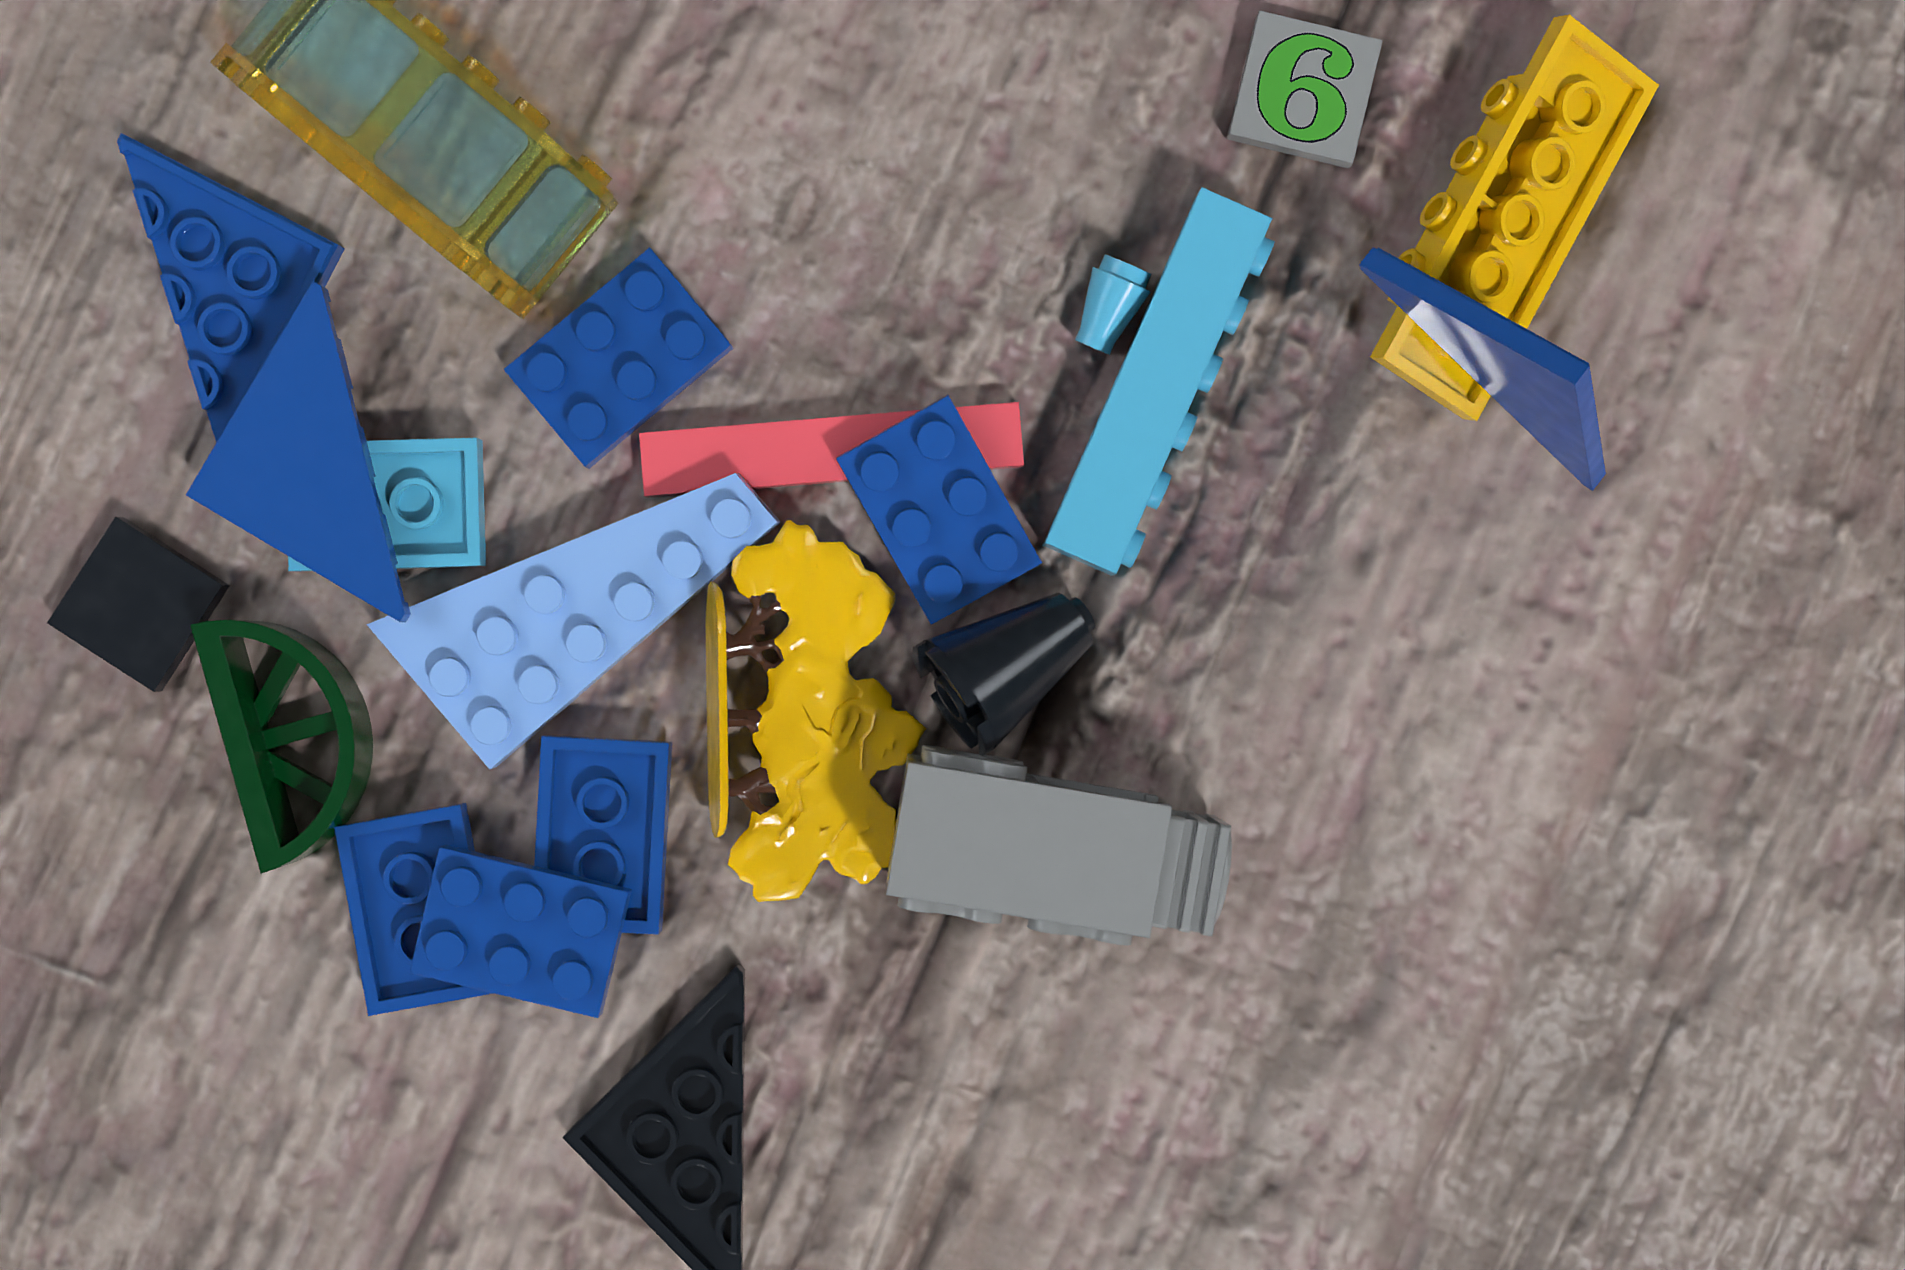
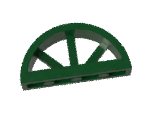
[190,620,373,874]

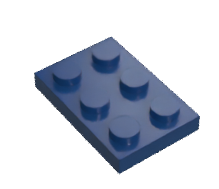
[504,247,734,469]
[836,394,1042,625]
[534,735,672,935]
[334,803,494,1016]
[409,845,632,1018]

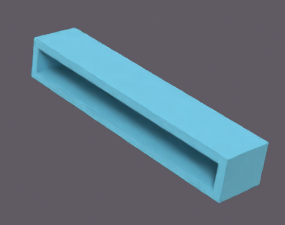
[1042,187,1275,576]

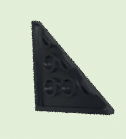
[562,963,745,1270]

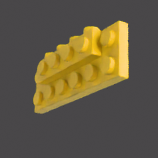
[1370,14,1659,421]

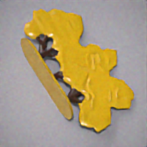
[705,520,926,902]

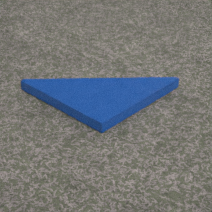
[117,133,345,443]
[1359,247,1606,491]
[186,281,411,622]

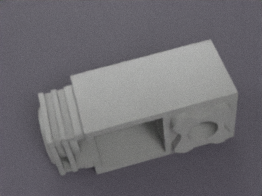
[886,745,1232,945]

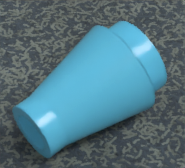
[1075,254,1152,355]

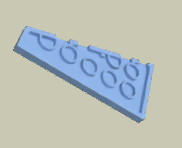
[366,473,781,769]

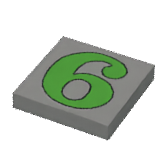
[1227,10,1383,169]

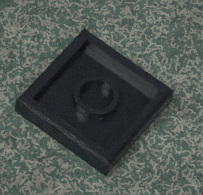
[47,516,230,692]

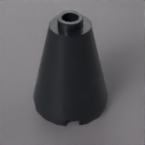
[912,593,1096,756]

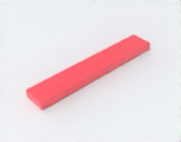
[639,402,1024,498]

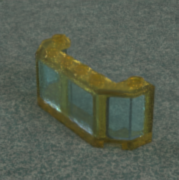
[210,0,619,319]

